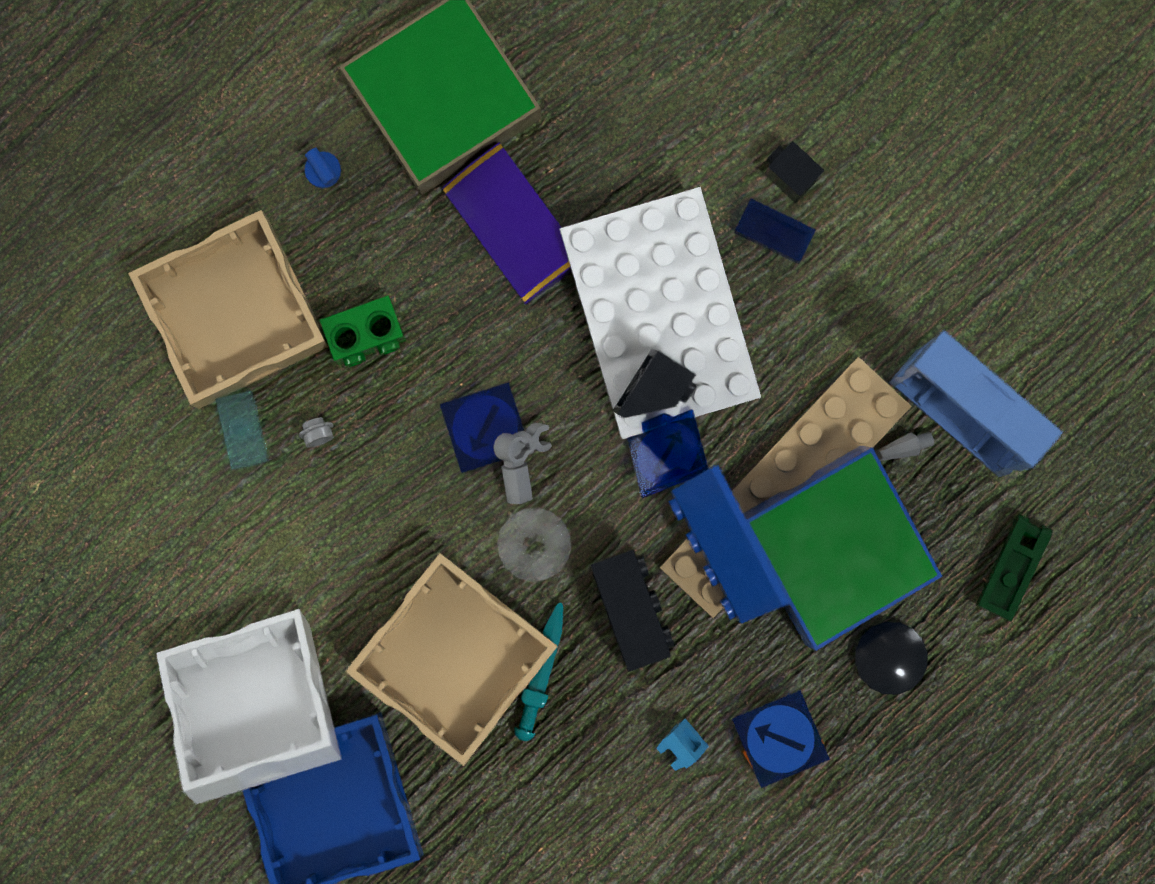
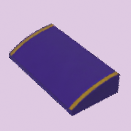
[442,142,572,305]

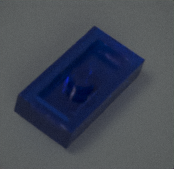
[734,198,816,264]

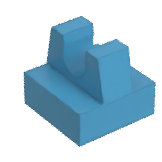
[656,718,709,771]

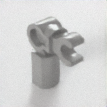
[494,423,552,504]

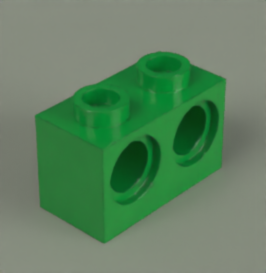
[320,295,406,368]

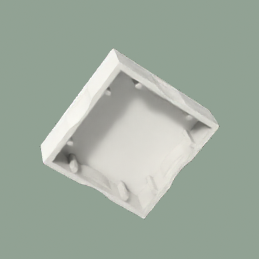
[156,609,341,804]

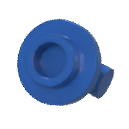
[305,148,341,188]

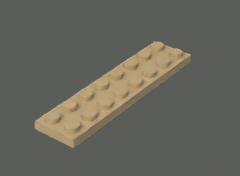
[660,357,912,618]

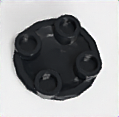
[855,622,928,695]

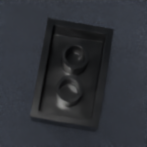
[590,550,675,672]

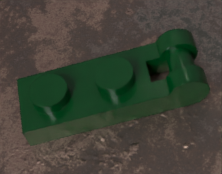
[976,513,1053,622]

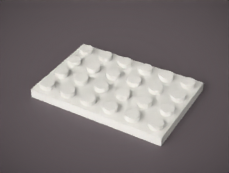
[559,187,761,439]

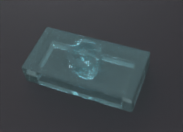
[215,391,269,470]

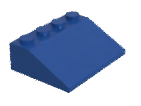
[668,465,790,624]

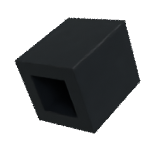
[764,141,825,203]

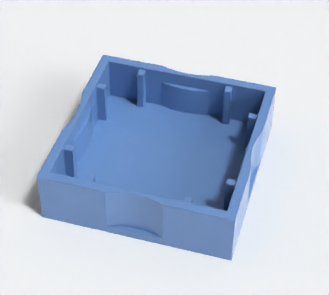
[888,331,1063,477]

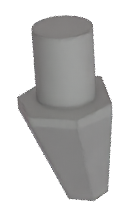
[875,432,934,461]

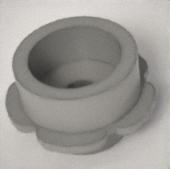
[299,417,334,448]

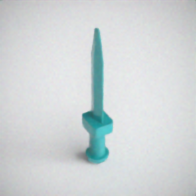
[514,603,563,741]

